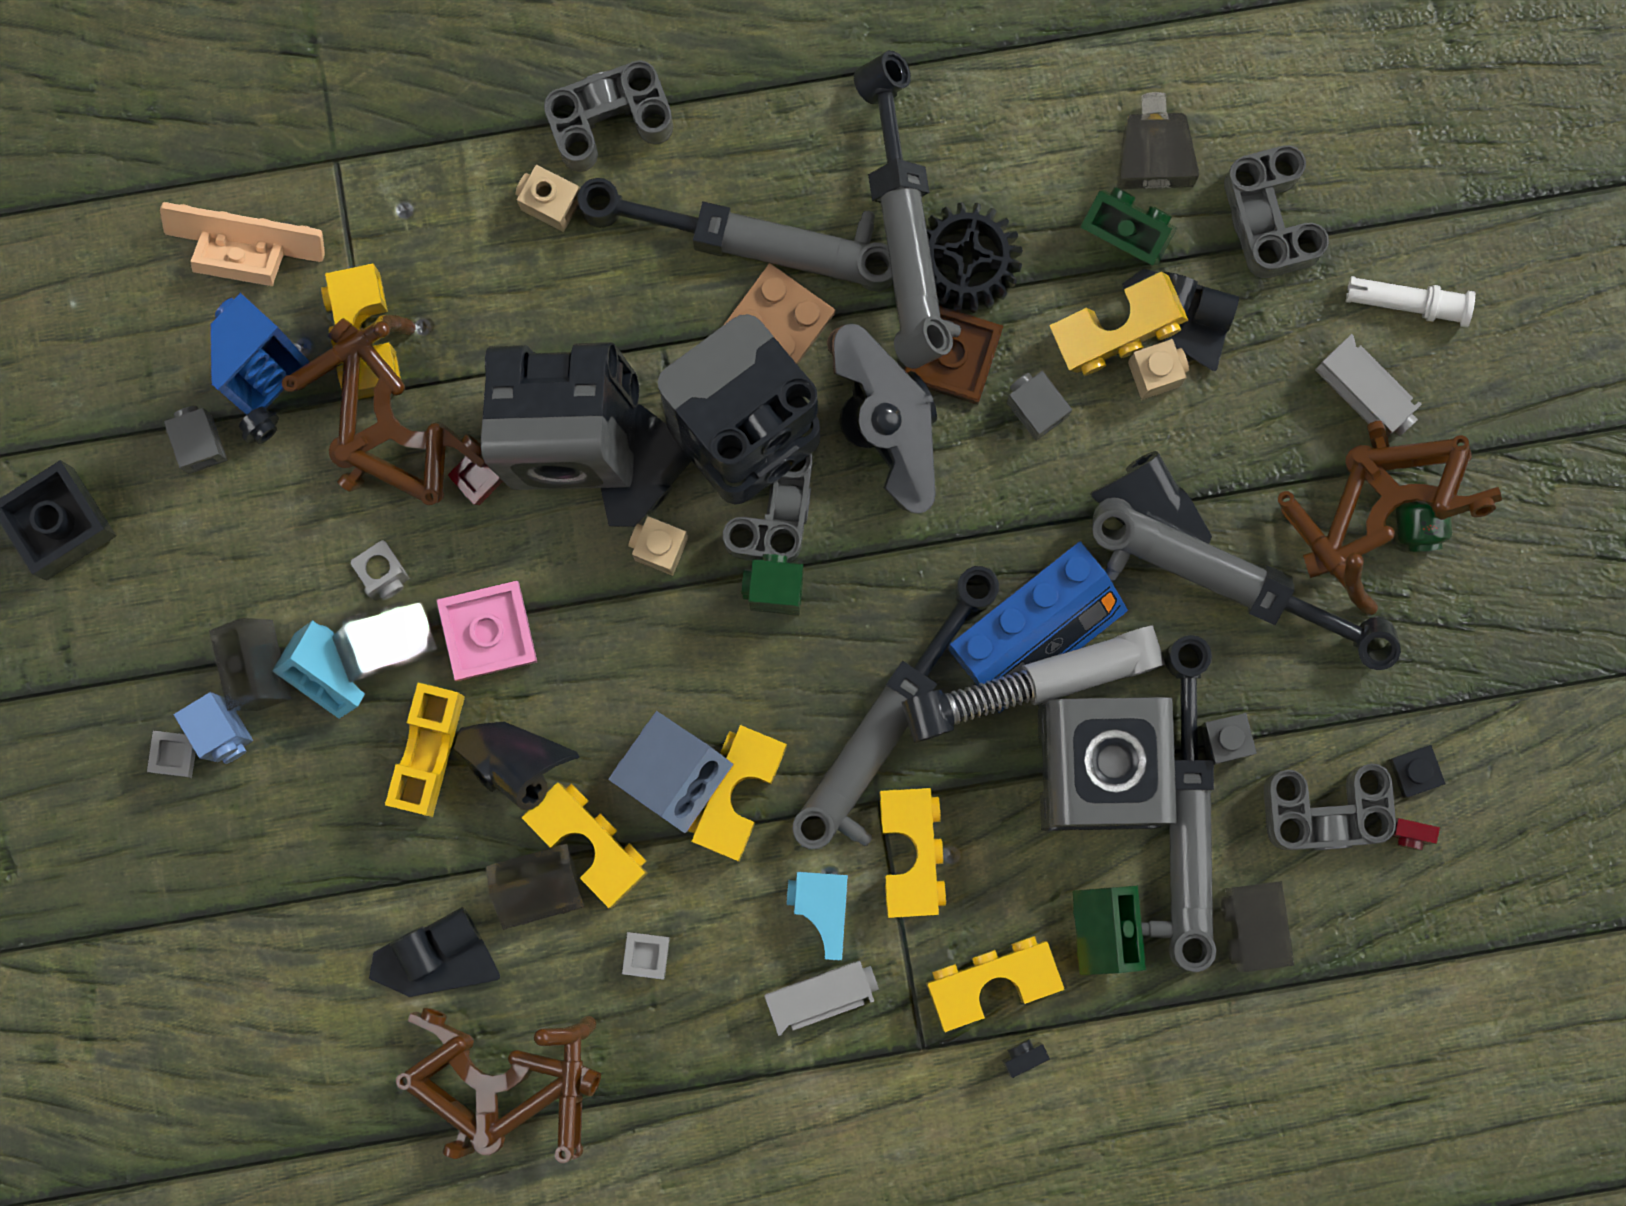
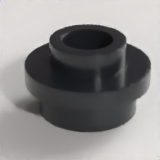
[239,406,279,444]

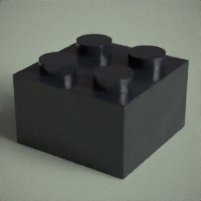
[0,460,117,581]

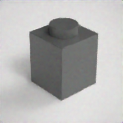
[1007,371,1072,441]
[164,406,228,474]
[1198,713,1257,765]

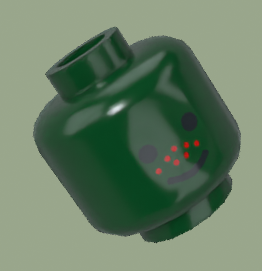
[1396,501,1452,552]

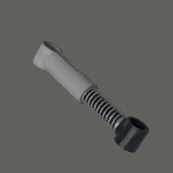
[901,625,1166,743]

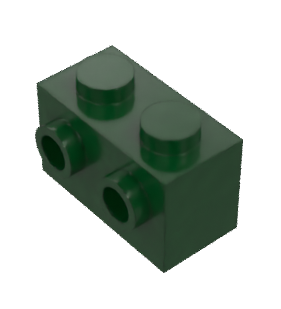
[1080,187,1177,266]
[741,554,804,616]
[1072,885,1146,975]

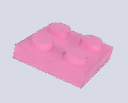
[437,581,537,681]

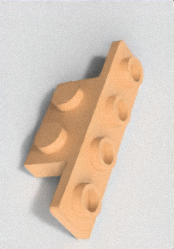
[160,202,325,286]

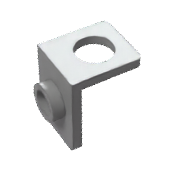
[351,540,410,601]

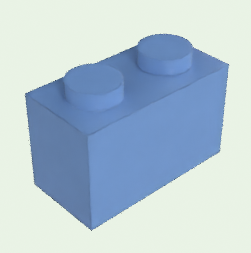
[173,692,253,764]

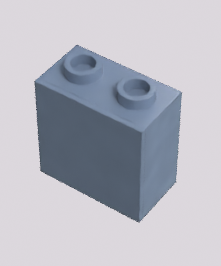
[608,711,734,833]

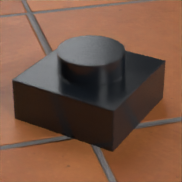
[1389,745,1446,798]
[1002,1039,1050,1078]

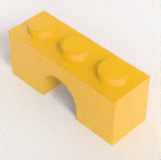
[321,264,401,399]
[1049,271,1188,376]
[385,682,465,817]
[688,725,787,861]
[521,782,648,908]
[879,788,946,918]
[926,936,1065,1032]

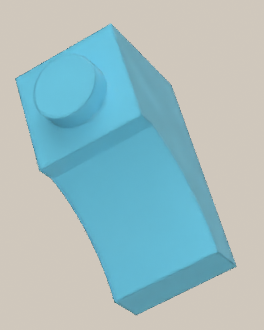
[272,620,365,718]
[787,872,848,960]

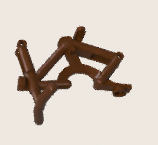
[282,315,486,505]
[1278,421,1502,615]
[396,1008,601,1163]

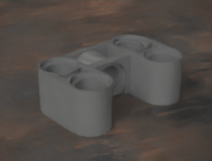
[544,60,674,172]
[1224,145,1329,278]
[723,454,812,563]
[1264,763,1396,850]

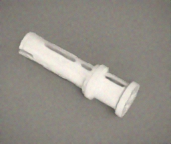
[1346,276,1475,328]

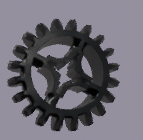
[927,202,1023,313]

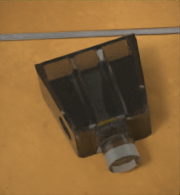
[1116,92,1199,189]

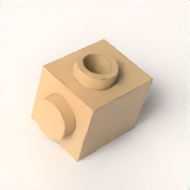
[515,165,580,232]
[1128,339,1189,400]
[629,516,688,576]

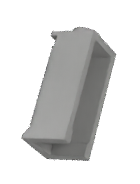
[1315,334,1422,437]
[764,960,879,1036]

